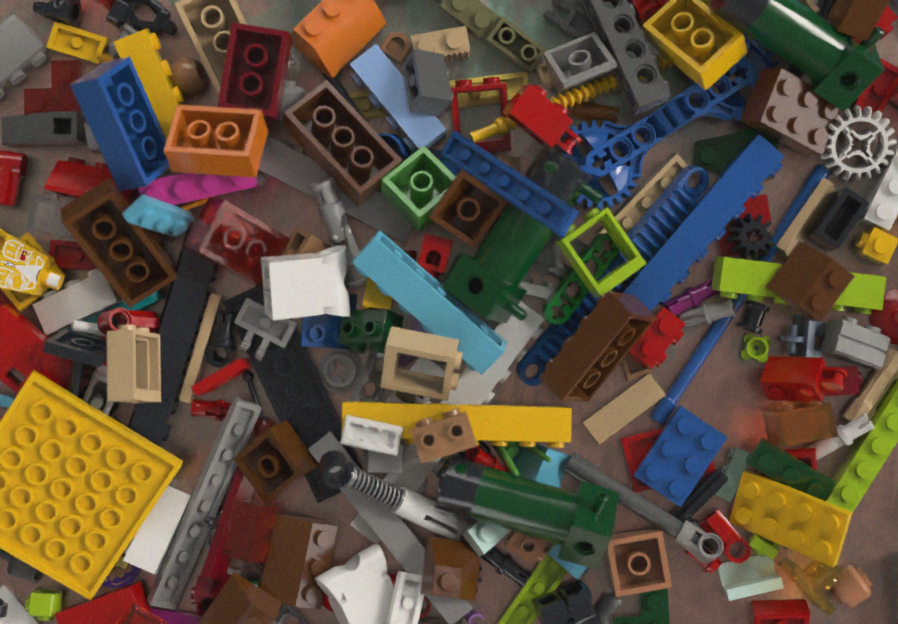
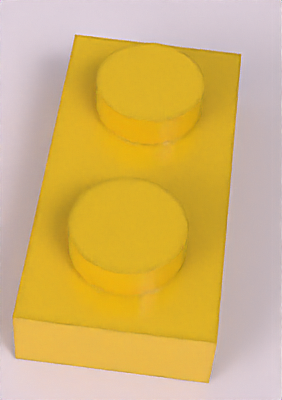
[46,21,110,65]

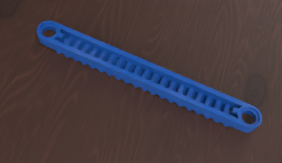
[516,165,709,386]

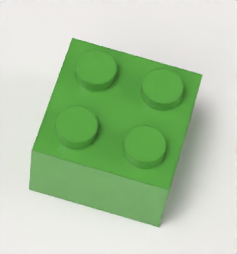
[381,146,455,232]

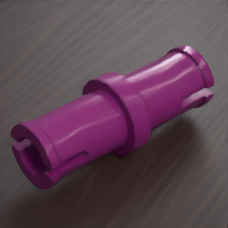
[664,277,720,316]

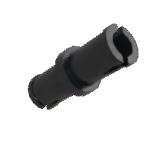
[480,547,531,588]

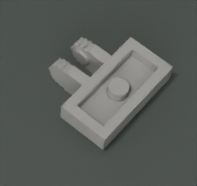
[234,298,298,361]

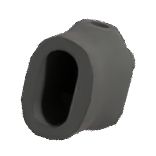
[0,548,44,584]

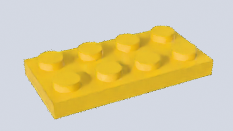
[729,470,853,567]

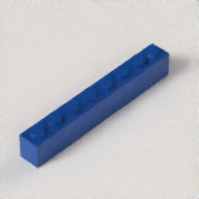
[620,134,785,311]

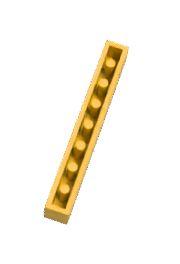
[342,401,572,448]

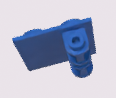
[301,294,357,349]

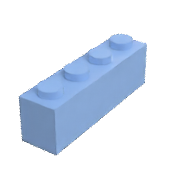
[350,44,447,152]

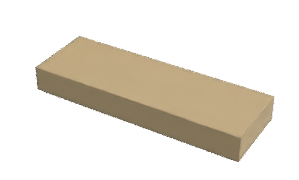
[776,178,836,258]
[582,373,666,445]

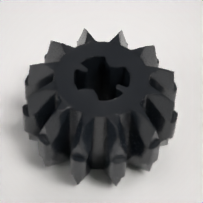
[727,213,776,261]

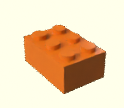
[163,105,268,178]

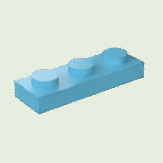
[122,195,195,237]

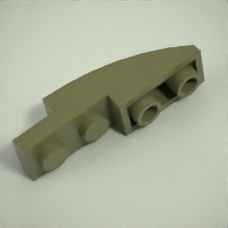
[439,0,546,73]

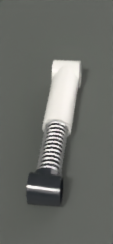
[319,450,476,542]

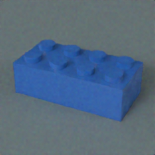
[70,56,170,191]

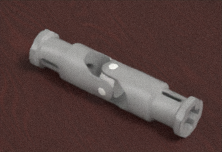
[309,176,367,289]

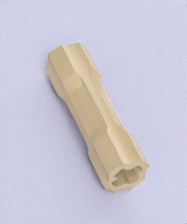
[841,347,898,425]

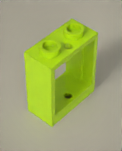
[556,207,646,298]

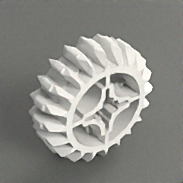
[820,105,896,181]

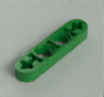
[542,233,619,325]

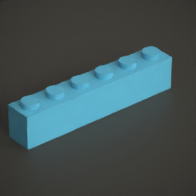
[352,230,507,375]

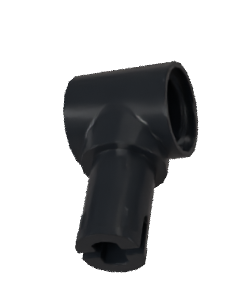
[205,310,236,368]

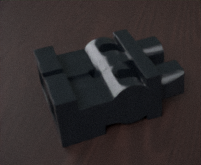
[531,580,600,624]

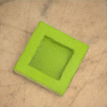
[747,532,779,560]

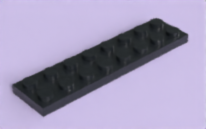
[223,283,367,503]

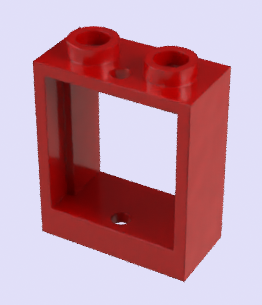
[450,77,512,152]

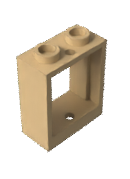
[107,325,161,404]
[381,326,463,401]

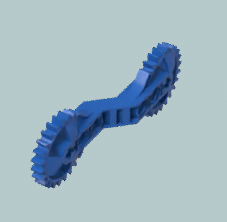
[554,32,779,211]

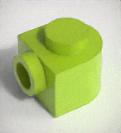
[25,587,63,621]

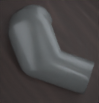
[594,594,622,624]

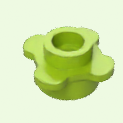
[741,333,771,363]

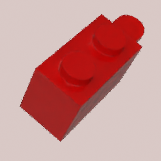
[502,84,582,156]
[760,356,847,402]

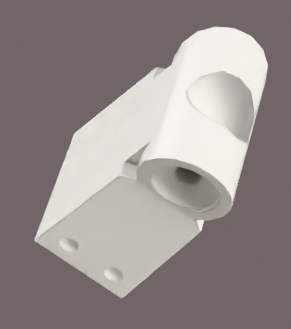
[261,245,350,320]
[315,543,394,624]

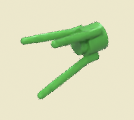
[492,441,551,476]

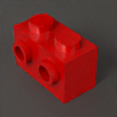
[627,307,685,370]

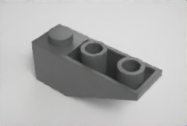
[2,112,86,145]

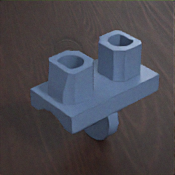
[780,315,826,358]

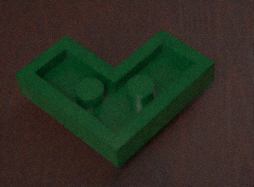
[612,588,670,624]

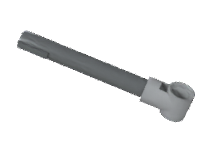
[563,452,724,563]

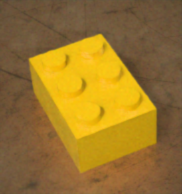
[643,0,748,91]

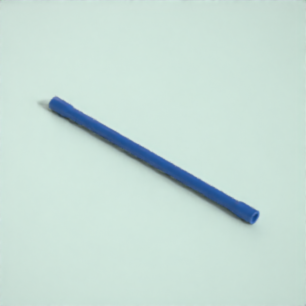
[650,164,831,426]

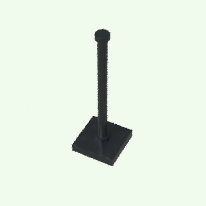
[43,329,107,397]

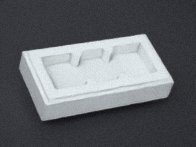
[340,415,403,456]

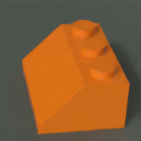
[292,0,387,80]

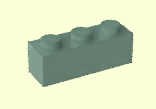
[714,447,750,502]

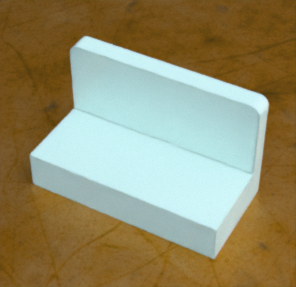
[717,554,784,601]

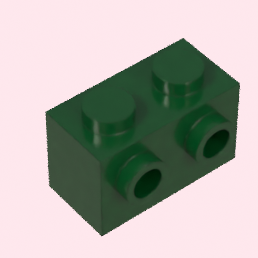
[338,309,404,354]

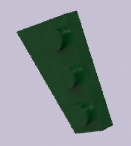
[691,129,779,179]

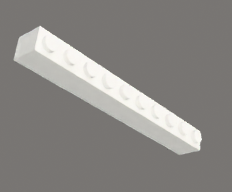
[350,302,545,544]

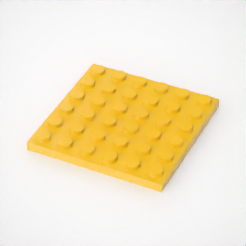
[0,371,183,600]

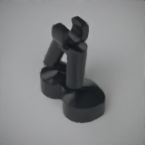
[106,0,178,36]

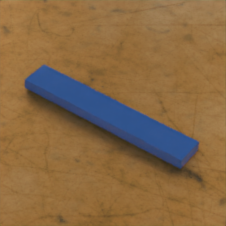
[439,130,579,237]

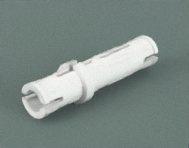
[806,413,874,460]

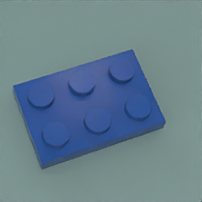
[633,405,728,507]

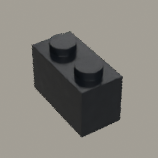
[807,187,870,251]

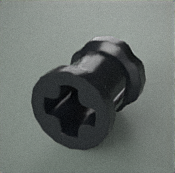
[738,300,771,334]

